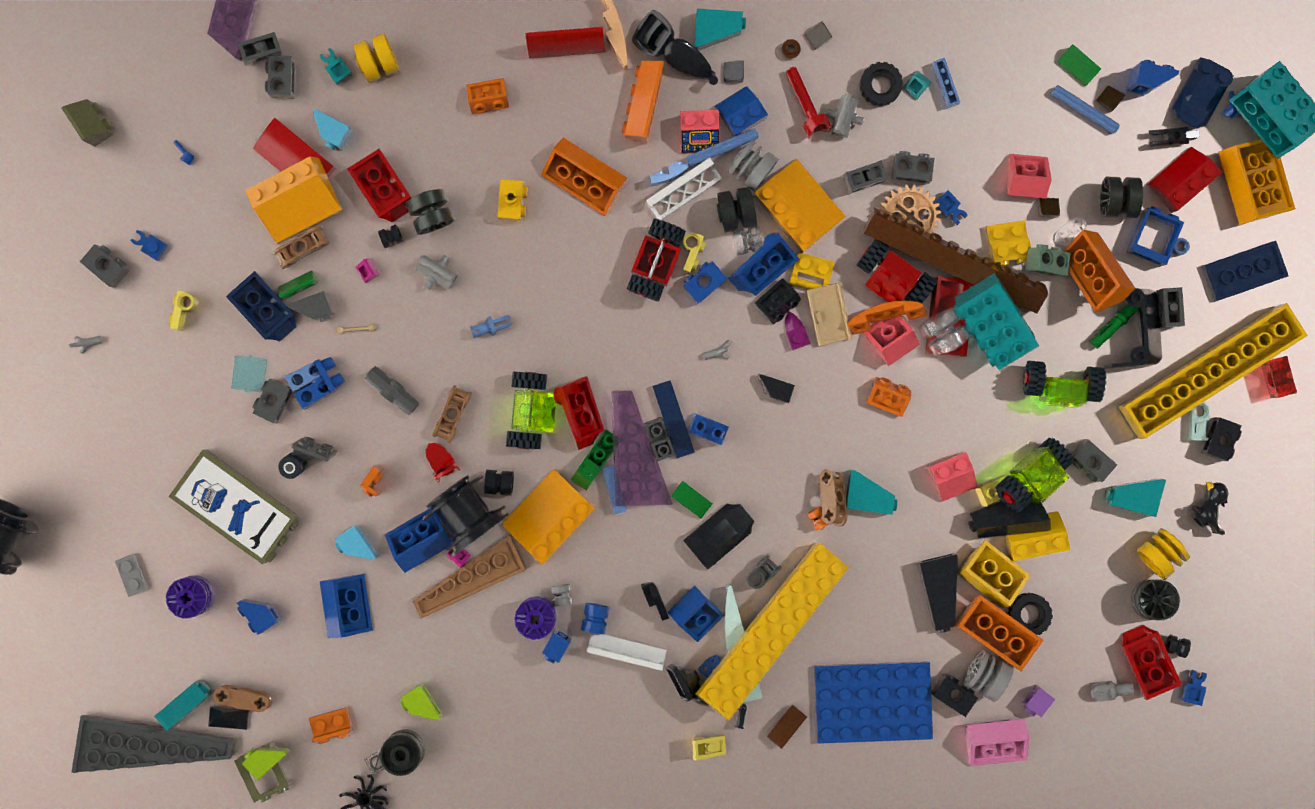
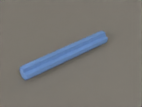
[1052,85,1120,133]
[686,129,759,167]

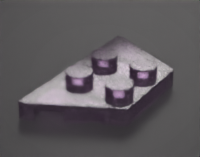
[207,0,258,61]

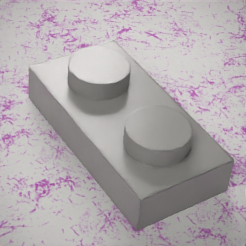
[115,554,148,597]

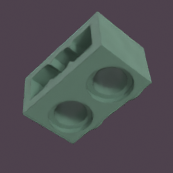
[1026,244,1070,276]

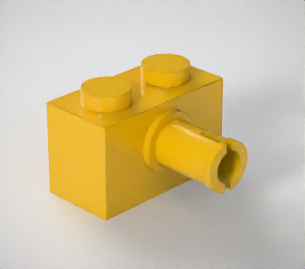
[497,179,528,222]

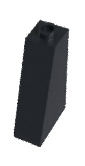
[968,489,1051,538]
[917,553,958,633]

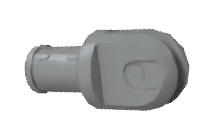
[1090,681,1134,701]

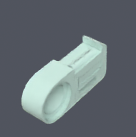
[1189,403,1210,441]

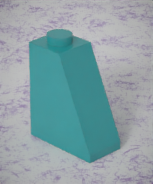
[694,8,746,50]
[846,470,897,515]
[1106,478,1166,517]
[154,680,212,731]

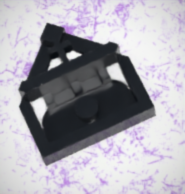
[641,582,669,621]

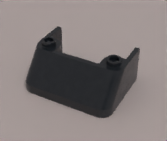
[1103,288,1162,369]

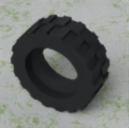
[859,62,903,106]
[1008,593,1053,635]

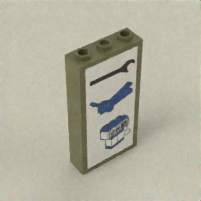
[169,450,300,564]

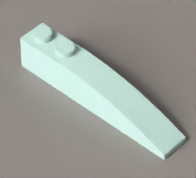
[724,584,763,703]

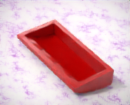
[525,27,605,58]
[253,117,336,178]
[925,276,974,357]

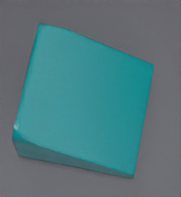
[903,70,932,99]

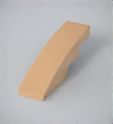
[602,0,628,70]

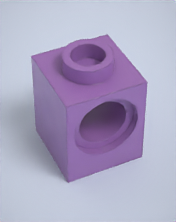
[1022,685,1055,717]

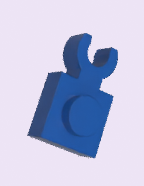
[934,190,968,225]
[130,230,168,261]
[1181,669,1207,706]

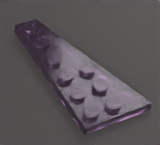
[612,391,673,506]

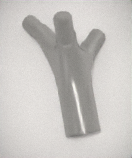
[69,336,102,353]
[704,340,731,360]

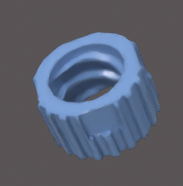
[1172,238,1190,256]

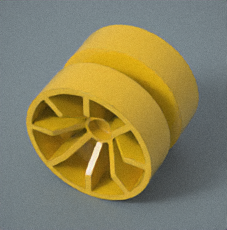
[353,33,400,83]

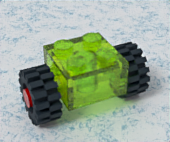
[1023,360,1106,408]
[506,371,557,449]
[995,438,1073,512]

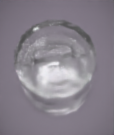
[732,226,763,256]

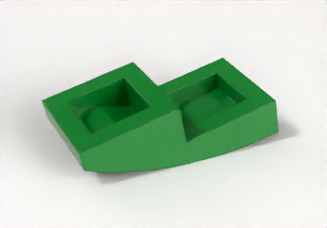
[671,481,713,518]

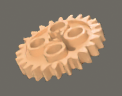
[881,184,941,234]

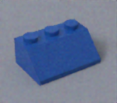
[385,508,453,573]
[319,574,373,638]

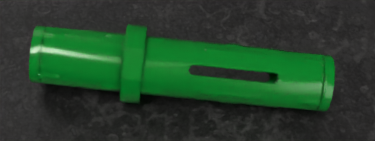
[1089,305,1140,349]

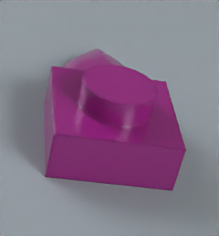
[785,311,811,350]

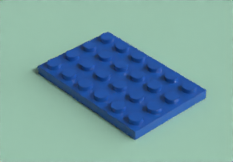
[814,661,933,743]

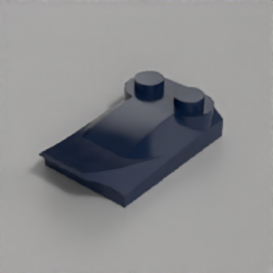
[1171,57,1234,129]
[226,271,296,342]

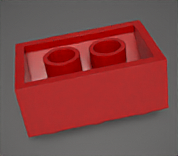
[1147,147,1223,213]

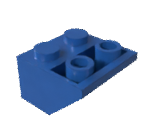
[1126,60,1179,96]

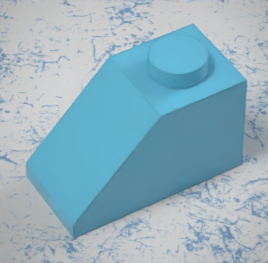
[313,109,352,150]
[335,525,378,560]

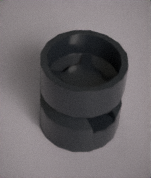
[484,469,514,496]

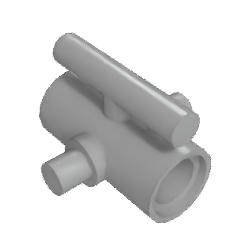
[825,93,864,138]
[415,255,458,291]

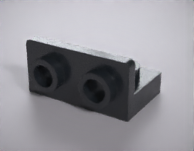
[754,278,801,325]

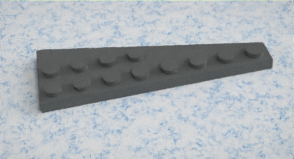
[71,715,234,773]

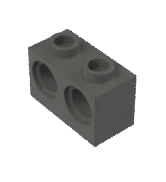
[265,56,295,98]
[891,151,935,184]
[843,160,888,194]

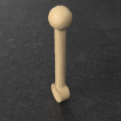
[336,324,376,334]

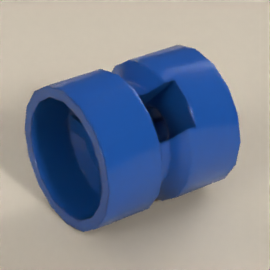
[581,603,610,634]

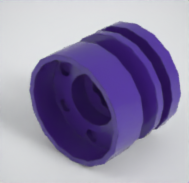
[166,576,215,618]
[514,596,557,640]

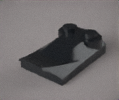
[683,504,754,570]

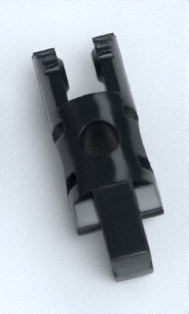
[1149,127,1200,147]

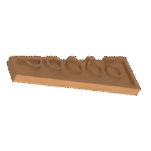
[413,536,526,618]

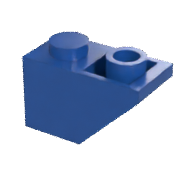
[237,599,281,635]

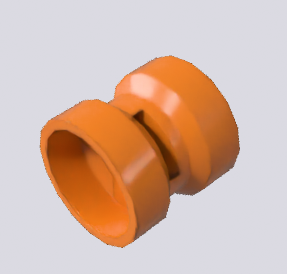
[807,505,831,531]

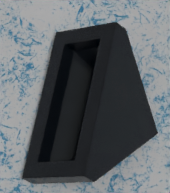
[208,707,249,730]

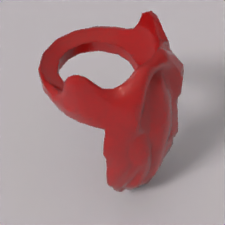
[425,443,460,483]

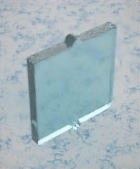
[231,355,267,392]

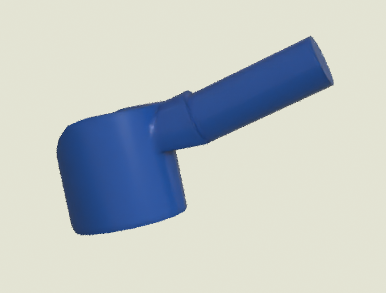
[1224,91,1239,119]
[173,140,194,165]

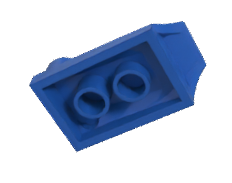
[728,233,799,296]

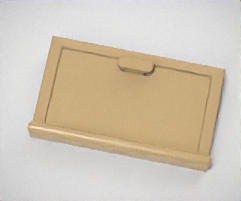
[807,282,852,346]

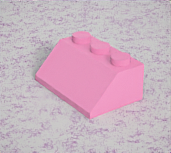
[966,719,1030,766]

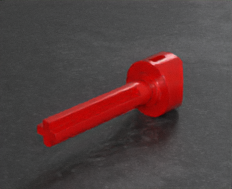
[786,67,832,139]

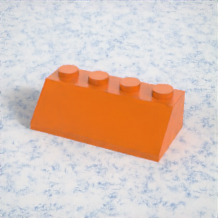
[622,61,664,144]
[541,137,627,216]
[1063,229,1135,312]
[955,595,1044,672]

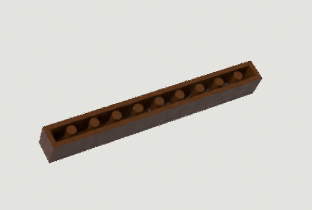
[864,208,1048,314]

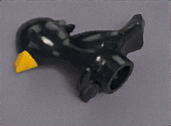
[1191,482,1229,535]

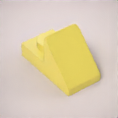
[693,735,726,761]

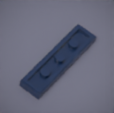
[652,380,695,458]

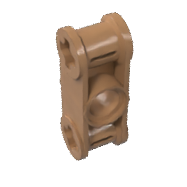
[273,225,330,269]
[432,385,472,443]
[819,469,847,527]
[213,685,272,712]

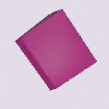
[356,258,380,283]
[446,549,471,568]

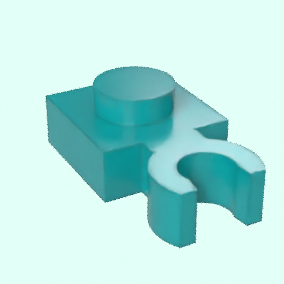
[320,48,352,85]

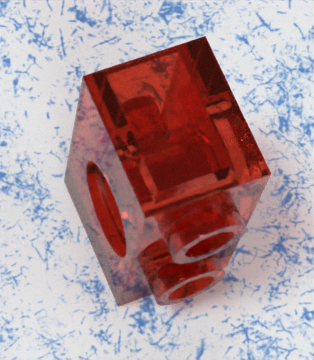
[1262,356,1297,398]

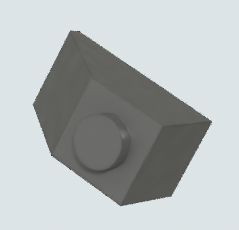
[288,291,335,322]

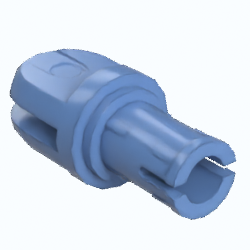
[470,315,512,338]

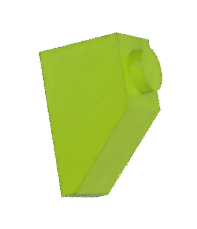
[400,683,442,720]
[242,747,290,781]

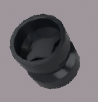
[378,224,403,249]
[1165,634,1191,658]

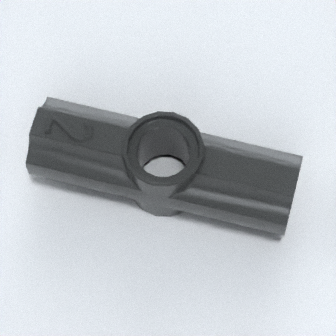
[365,366,420,415]

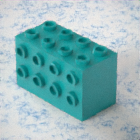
[1229,60,1315,159]
[954,273,1039,370]

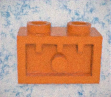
[466,78,509,114]
[867,377,912,417]
[360,465,384,497]
[309,707,353,744]

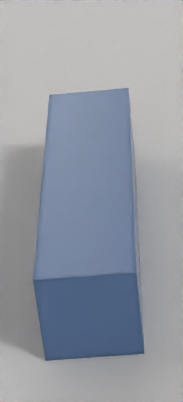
[932,58,961,109]
[602,465,627,514]

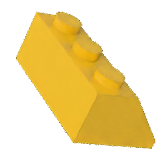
[1004,511,1071,561]
[957,540,1031,609]

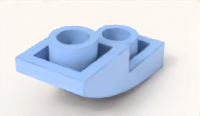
[650,162,688,186]

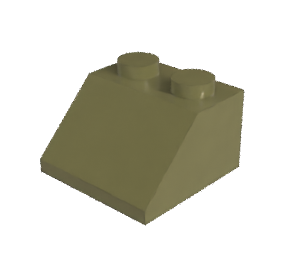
[61,99,114,147]

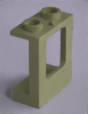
[234,741,293,803]

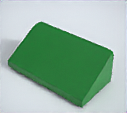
[1057,44,1101,86]
[278,271,318,300]

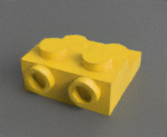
[986,220,1031,266]

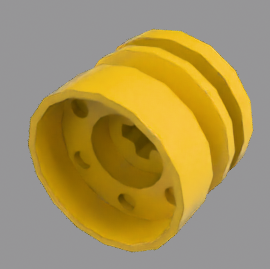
[1137,528,1190,580]

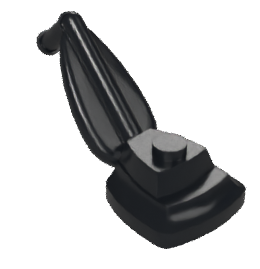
[632,10,718,85]
[666,664,747,729]

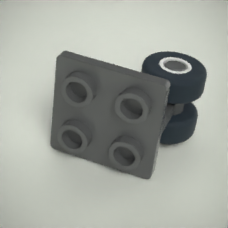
[278,437,337,479]

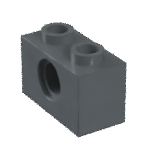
[237,32,282,65]
[80,244,129,288]
[1156,287,1185,328]
[252,379,293,423]
[1071,439,1117,482]

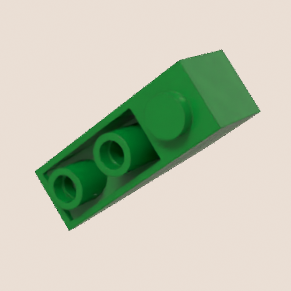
[571,429,621,491]

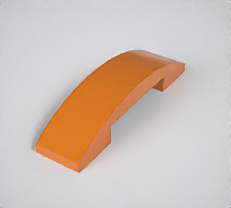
[848,301,927,334]

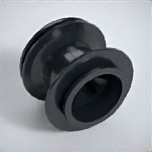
[423,475,509,556]
[0,499,39,575]

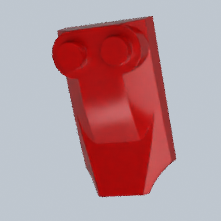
[347,149,411,222]
[553,376,605,450]
[1122,625,1182,700]

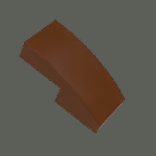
[767,705,807,749]

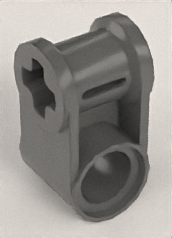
[746,554,782,589]

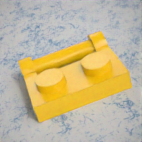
[789,252,835,289]

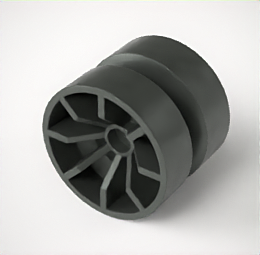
[1100,176,1143,218]
[716,187,757,233]
[405,189,455,235]
[1131,579,1180,621]
[380,729,425,776]

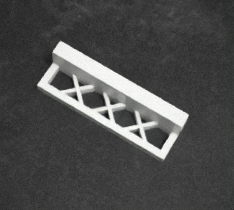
[646,158,722,220]
[587,633,667,671]

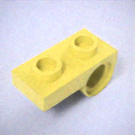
[683,233,706,274]
[169,290,199,331]
[975,474,1011,507]

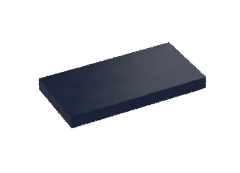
[1202,240,1289,302]

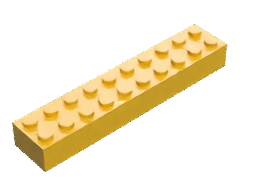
[1118,303,1308,439]
[695,543,849,720]

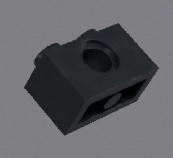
[1201,417,1242,461]
[931,674,978,717]

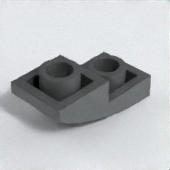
[644,417,675,461]

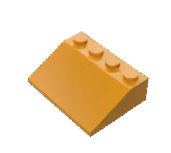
[1218,139,1296,225]
[245,157,343,244]
[753,159,846,253]
[502,469,596,565]

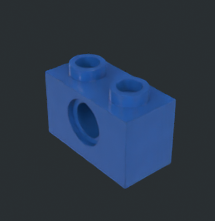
[683,261,727,305]
[542,629,572,663]

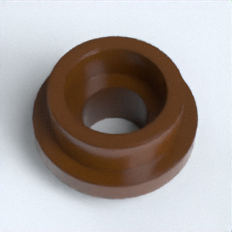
[782,39,801,59]

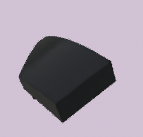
[757,374,795,403]

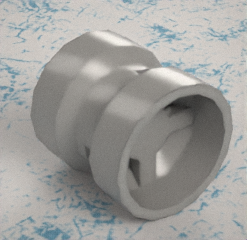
[551,584,572,606]

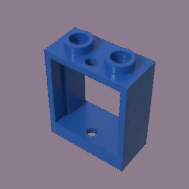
[1126,206,1184,266]

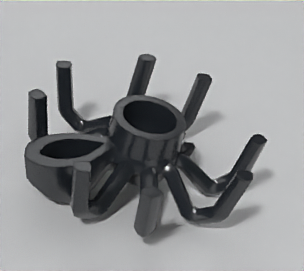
[339,774,389,809]

